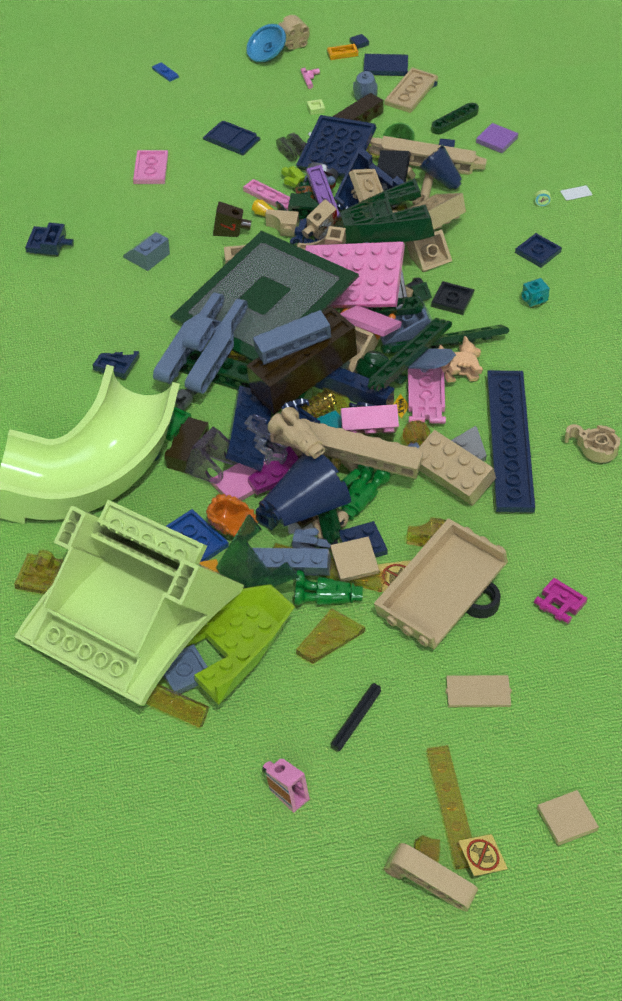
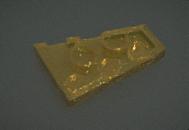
[296,608,365,664]

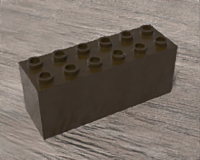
[246,306,357,414]

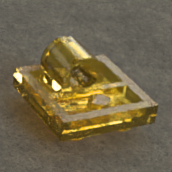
[14,550,64,594]

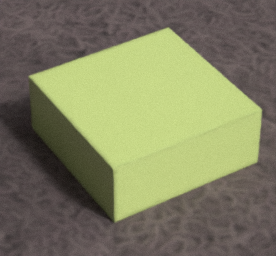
[307,99,325,115]

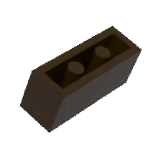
[164,417,209,474]

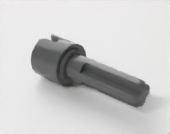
[175,388,198,411]

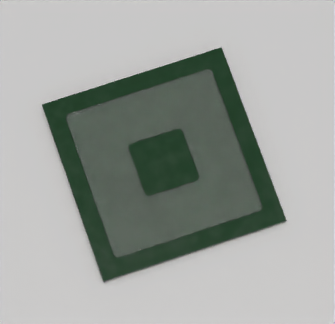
[170,230,359,361]

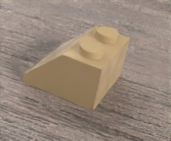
[406,229,452,272]

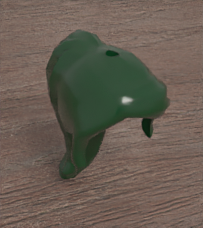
[354,350,407,384]

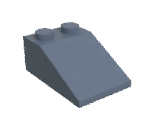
[380,296,432,345]

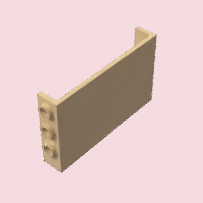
[374,518,508,649]

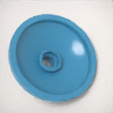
[246,24,286,62]

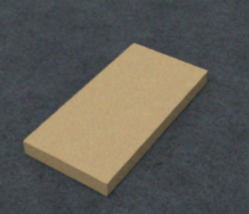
[384,68,438,113]

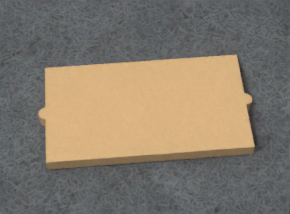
[445,675,512,707]

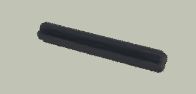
[331,683,381,751]

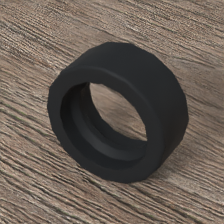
[466,582,501,619]

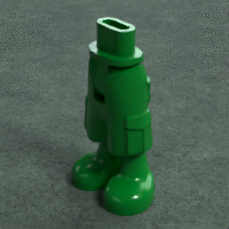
[341,464,391,520]
[294,570,363,606]

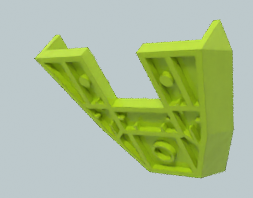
[185,584,295,705]

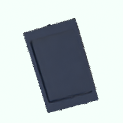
[203,121,261,156]

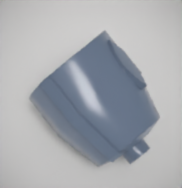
[353,71,378,100]

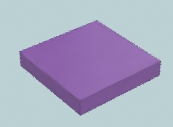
[476,123,519,153]

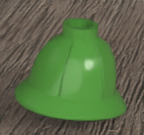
[383,123,415,141]

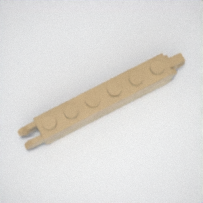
[369,136,487,175]

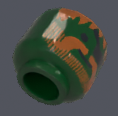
[295,181,316,200]

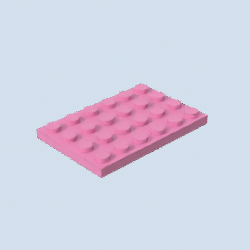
[305,242,405,308]

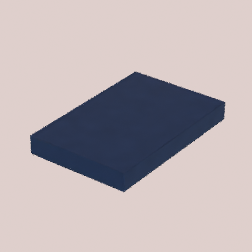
[364,54,408,76]

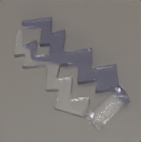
[244,414,288,465]

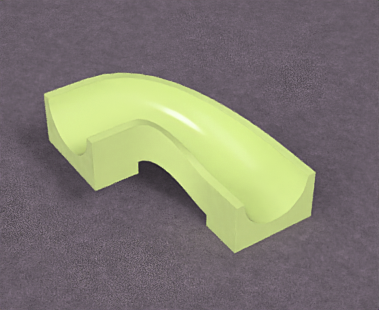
[0,365,180,524]

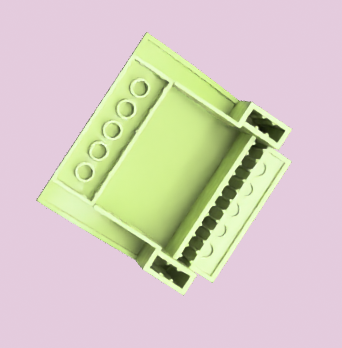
[14,500,244,706]

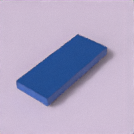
[152,62,179,82]

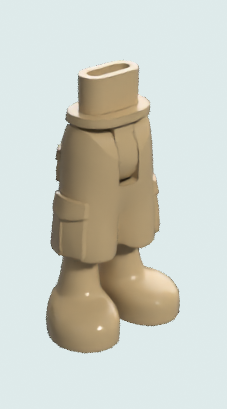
[268,407,325,459]

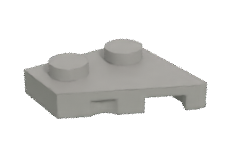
[451,426,487,461]

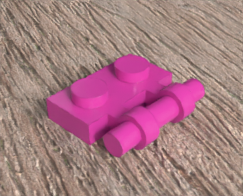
[534,578,588,624]

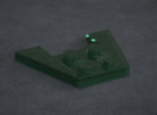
[216,514,299,588]

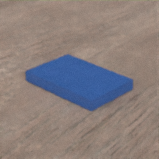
[166,509,229,562]

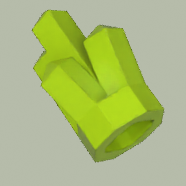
[281,166,305,188]

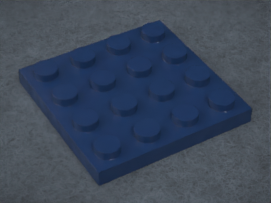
[296,115,377,177]

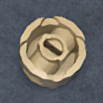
[278,15,310,50]

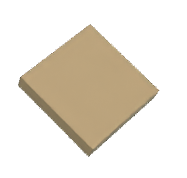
[330,536,379,581]
[537,790,599,846]

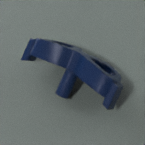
[281,399,310,412]

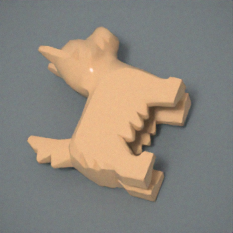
[438,336,483,382]

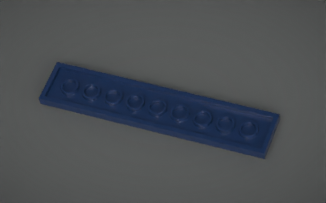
[487,370,535,513]

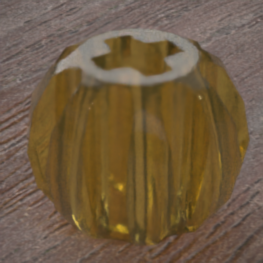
[403,420,430,446]

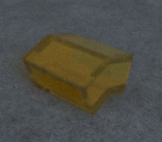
[414,835,441,863]

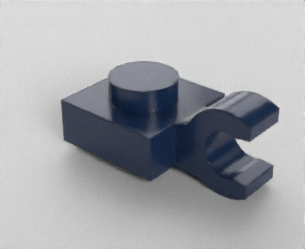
[290,220,307,245]

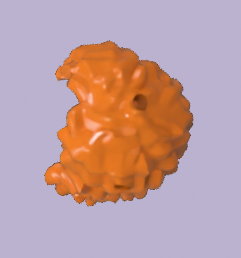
[206,494,258,538]

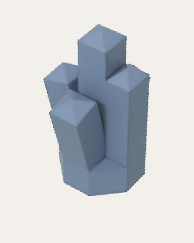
[292,528,331,549]

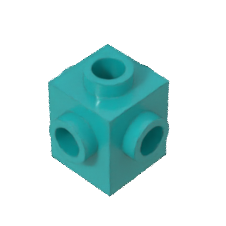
[521,278,550,307]

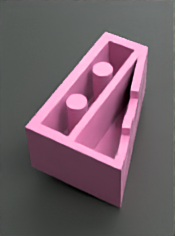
[340,404,399,435]

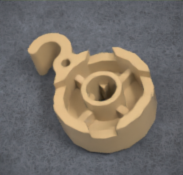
[564,424,621,463]

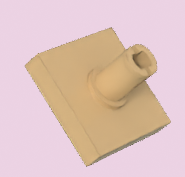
[349,169,383,202]

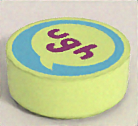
[535,190,551,207]

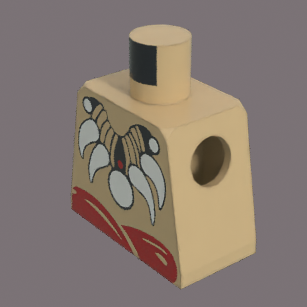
[302,199,337,239]

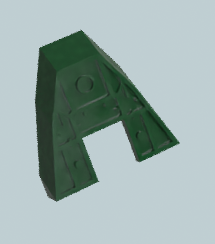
[333,178,435,244]

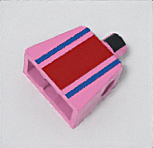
[262,759,310,813]

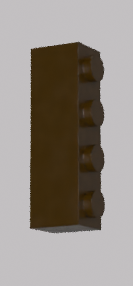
[332,93,384,122]

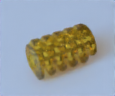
[300,389,337,419]

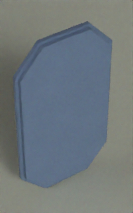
[408,349,456,373]

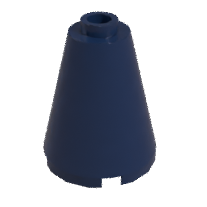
[419,145,462,190]

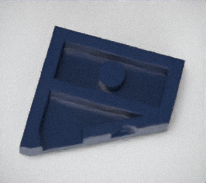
[93,351,140,379]

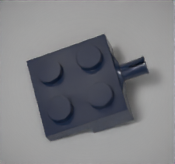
[25,223,74,255]

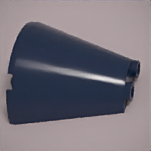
[334,146,405,211]
[259,453,351,527]

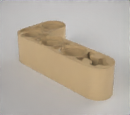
[383,843,478,911]

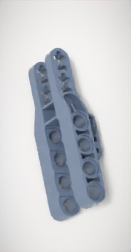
[153,292,248,394]

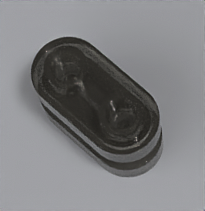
[276,132,306,161]

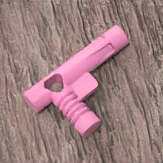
[300,67,320,89]

